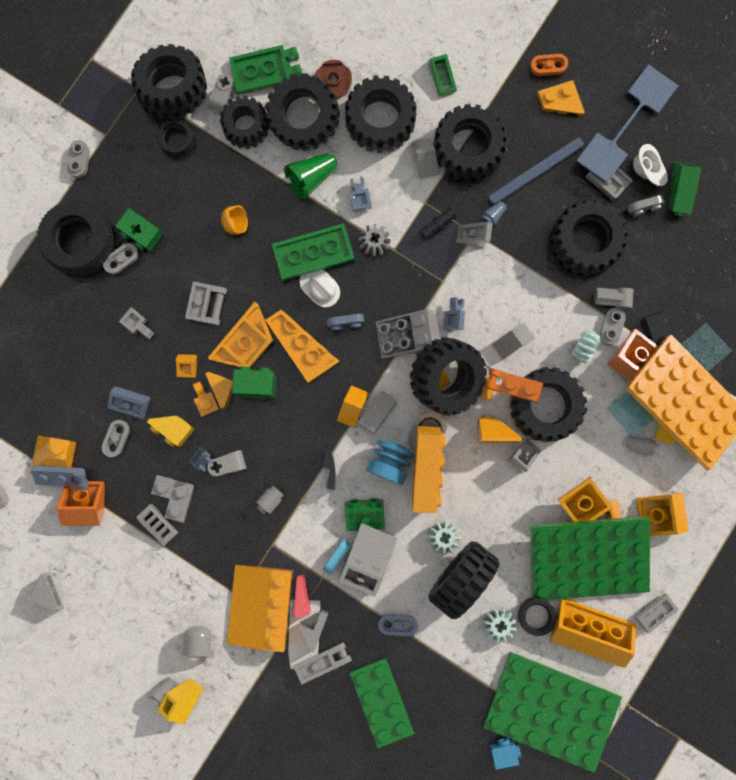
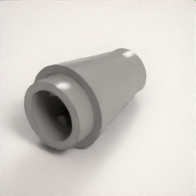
[626,436,656,456]
[148,677,177,707]

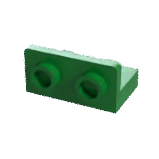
[345,498,385,531]

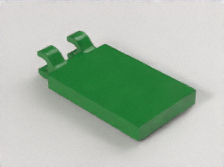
[229,45,302,95]

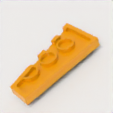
[266,310,340,383]

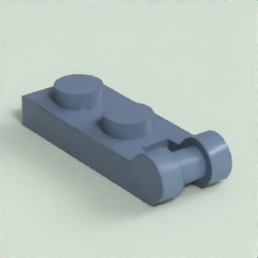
[31,465,89,490]

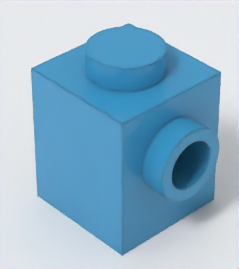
[489,738,521,770]

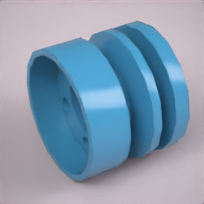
[365,440,415,485]

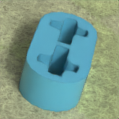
[323,539,352,575]

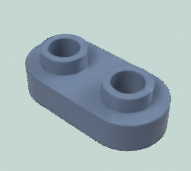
[326,314,365,331]
[378,614,418,636]

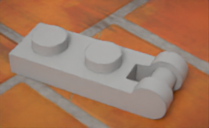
[293,642,352,685]

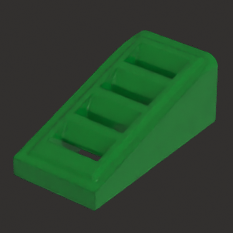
[427,54,457,96]

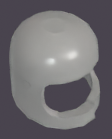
[182,626,213,658]

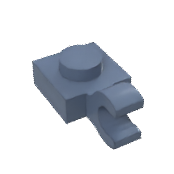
[444,297,465,331]

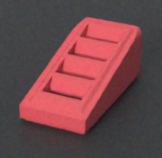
[294,574,311,618]

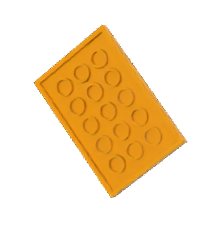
[625,335,736,471]

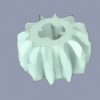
[572,329,600,363]
[428,521,461,555]
[483,609,517,643]

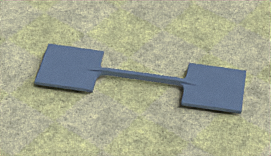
[577,64,679,183]

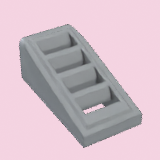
[136,504,179,546]

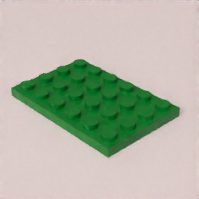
[530,516,650,600]
[483,651,622,773]

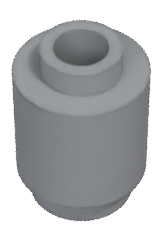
[256,485,284,515]

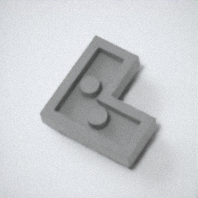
[151,475,195,523]

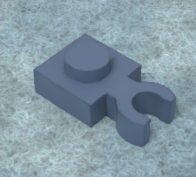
[350,177,372,212]
[189,446,213,472]

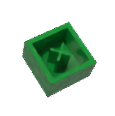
[232,366,277,399]

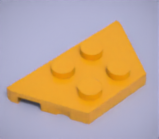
[208,302,273,367]

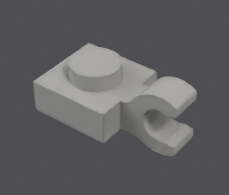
[119,307,154,339]

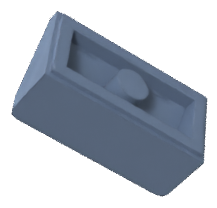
[107,387,150,419]

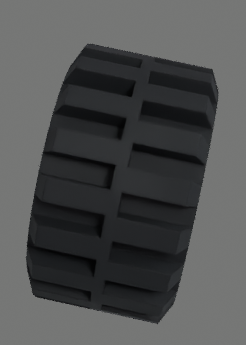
[220,96,269,149]

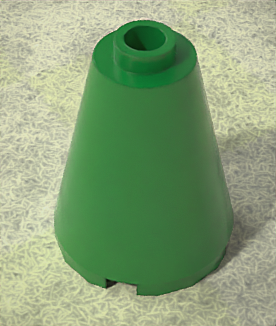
[284,153,338,199]

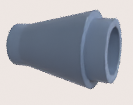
[480,201,507,227]

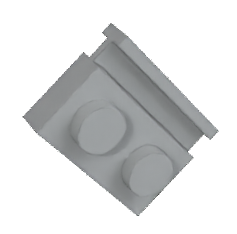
[586,168,633,201]

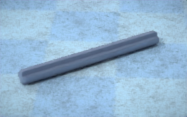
[488,138,584,205]

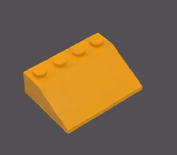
[227,565,293,652]

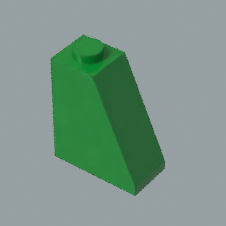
[668,162,702,216]

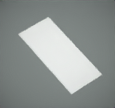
[288,600,320,669]

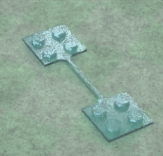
[607,323,732,437]

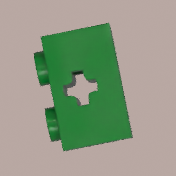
[115,208,163,252]

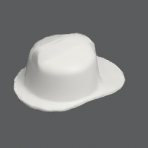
[633,144,668,186]
[299,270,340,307]

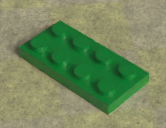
[272,223,355,281]
[349,657,414,748]

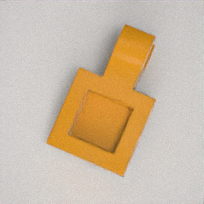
[193,382,220,417]

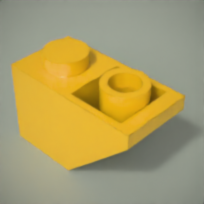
[147,416,194,447]
[157,678,204,724]

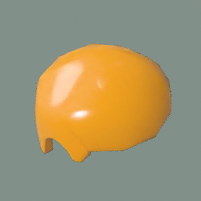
[221,205,248,235]

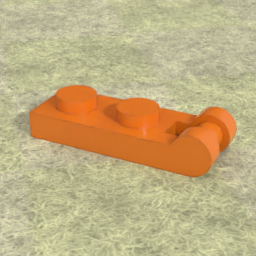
[484,368,543,403]

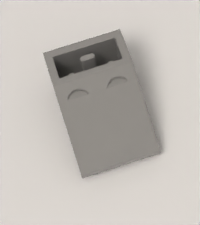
[376,309,441,359]
[338,523,397,597]

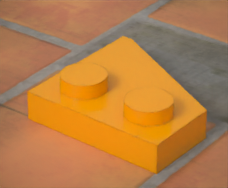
[537,80,585,116]

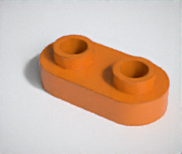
[530,54,568,76]

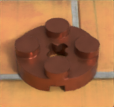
[315,60,352,98]

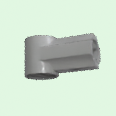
[594,288,634,310]

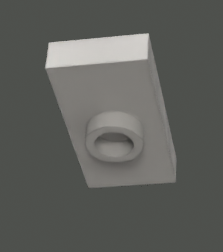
[635,593,679,634]

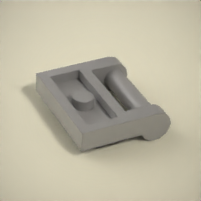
[185,282,227,326]

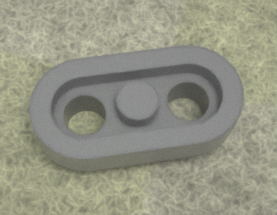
[67,140,90,178]
[626,195,665,217]
[103,243,139,275]
[600,308,626,345]
[102,420,130,457]

